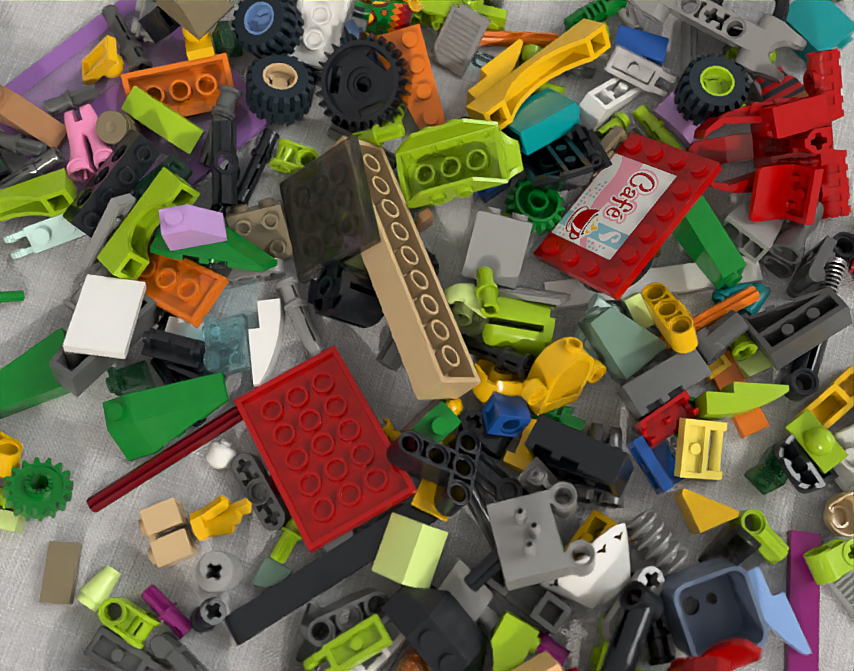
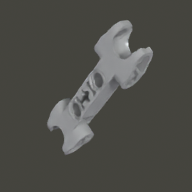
[627,0,807,84]

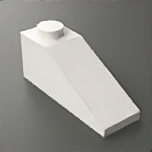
[579,76,643,131]

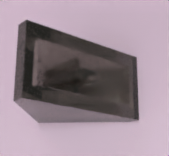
[697,523,761,566]

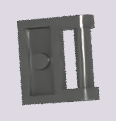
[787,235,837,298]

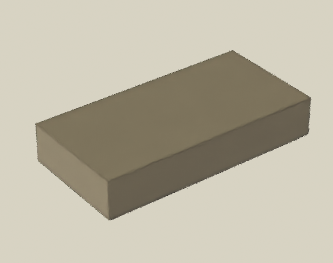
[39,541,82,604]

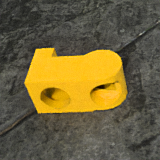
[501,419,537,474]

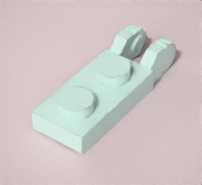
[3,214,86,260]

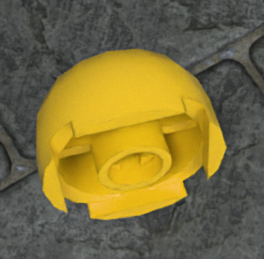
[472,359,526,406]

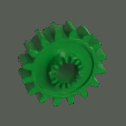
[504,178,565,235]
[3,457,74,522]

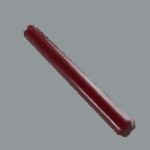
[86,406,243,512]

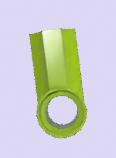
[729,509,789,565]

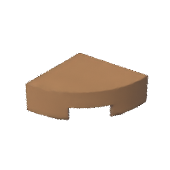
[415,208,433,233]

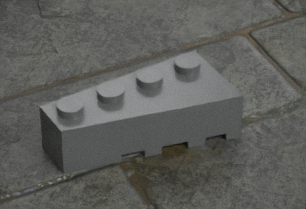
[49,275,159,397]

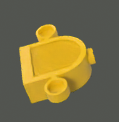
[520,337,607,416]

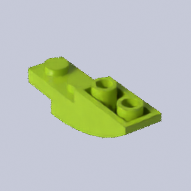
[411,0,508,31]

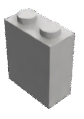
[462,206,533,289]

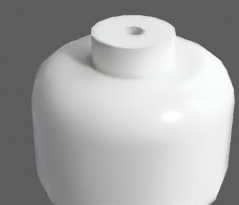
[206,439,238,470]

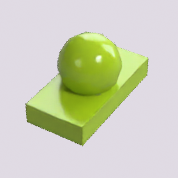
[783,409,849,474]

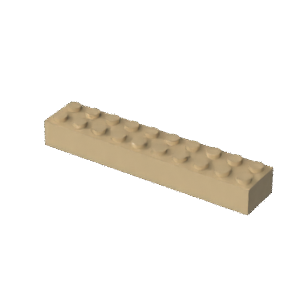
[323,136,481,400]

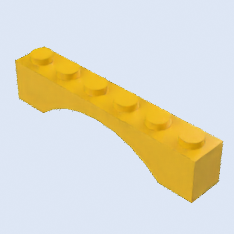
[465,19,611,130]

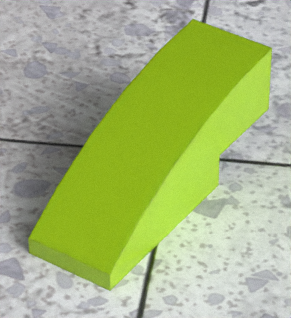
[121,85,205,154]
[695,382,789,420]

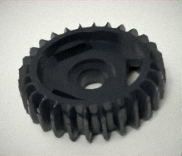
[314,32,412,133]

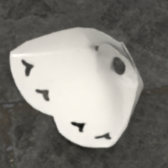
[540,523,631,609]

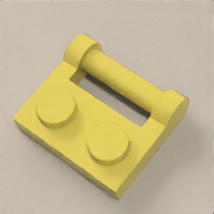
[674,418,728,480]

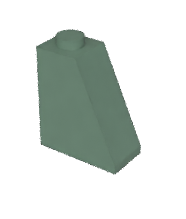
[578,306,667,380]

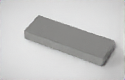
[80,193,137,269]

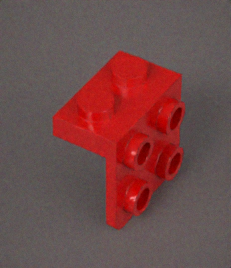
[748,162,824,225]

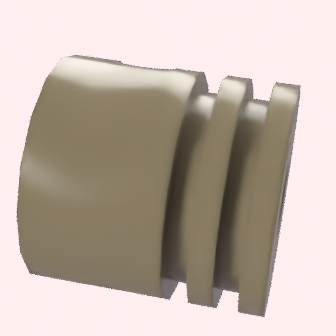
[96,110,142,145]

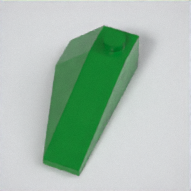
[150,226,277,272]
[102,372,229,461]

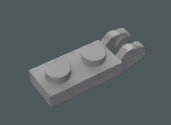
[603,44,679,98]

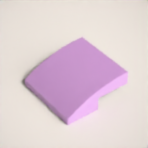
[651,87,702,147]

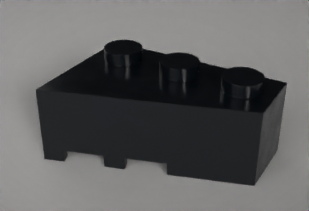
[525,415,634,498]

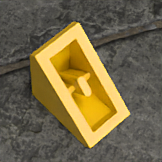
[674,488,740,534]

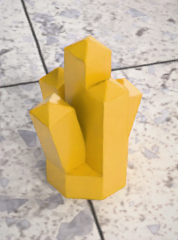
[190,495,252,541]

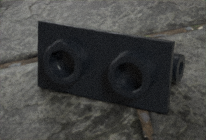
[571,123,613,175]
[141,328,206,369]

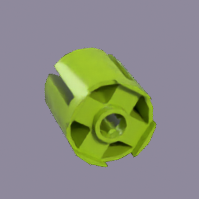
[482,296,557,359]

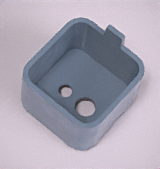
[659,559,769,657]

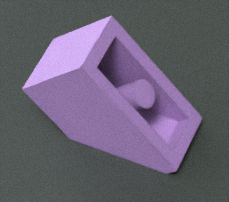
[159,204,227,251]

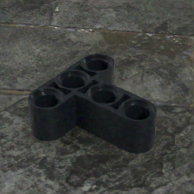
[386,429,481,517]

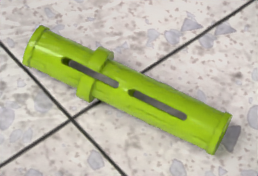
[632,104,684,150]

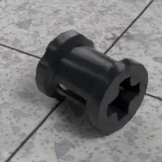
[190,597,227,633]

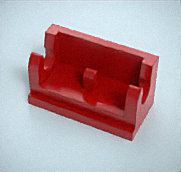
[759,93,830,139]
[633,390,699,450]

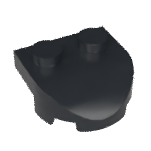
[773,434,839,494]

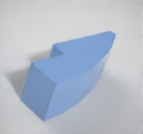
[747,567,812,655]

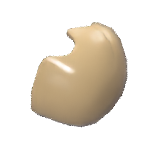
[822,492,854,538]

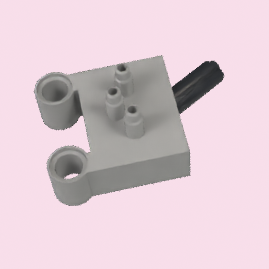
[464,482,595,592]

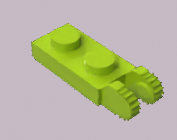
[303,614,393,671]

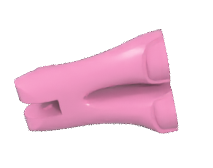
[64,104,114,183]

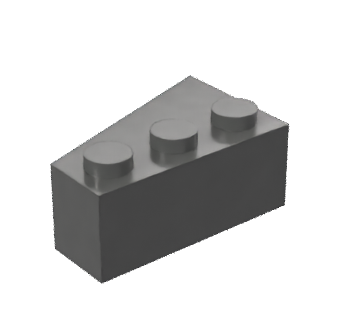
[740,287,853,370]
[617,348,712,421]

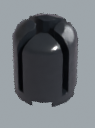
[308,259,384,328]

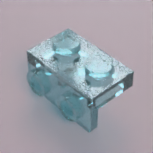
[202,313,252,376]

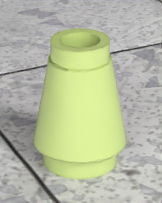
[76,565,121,612]

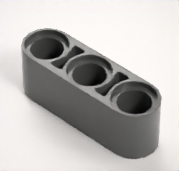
[300,588,389,646]

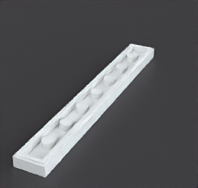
[543,256,763,311]

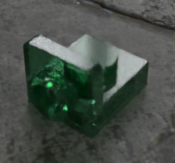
[212,21,243,58]
[106,360,155,397]
[744,444,788,495]

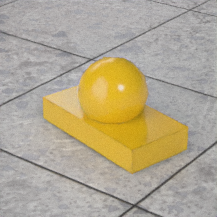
[182,27,215,61]
[81,35,125,85]

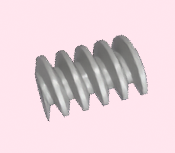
[626,511,688,576]
[196,551,243,592]

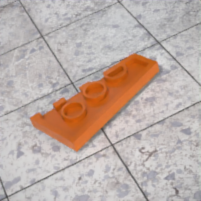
[376,24,446,130]

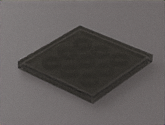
[279,135,381,284]

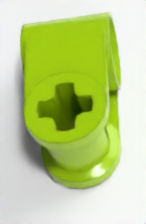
[269,138,323,181]
[803,538,854,585]
[98,597,161,649]

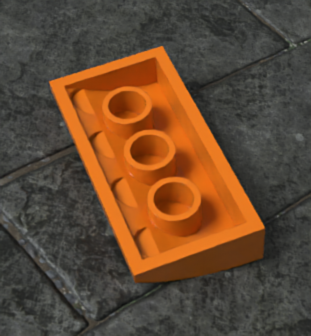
[120,53,239,127]

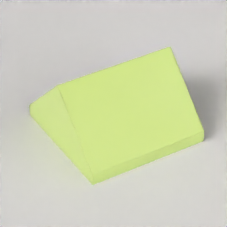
[371,512,449,588]

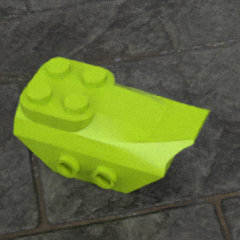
[395,118,524,210]

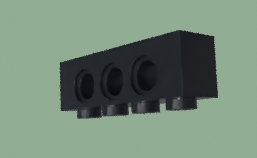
[62,129,162,238]

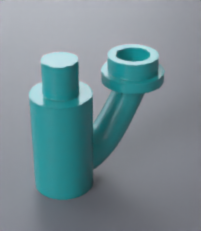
[711,282,771,316]

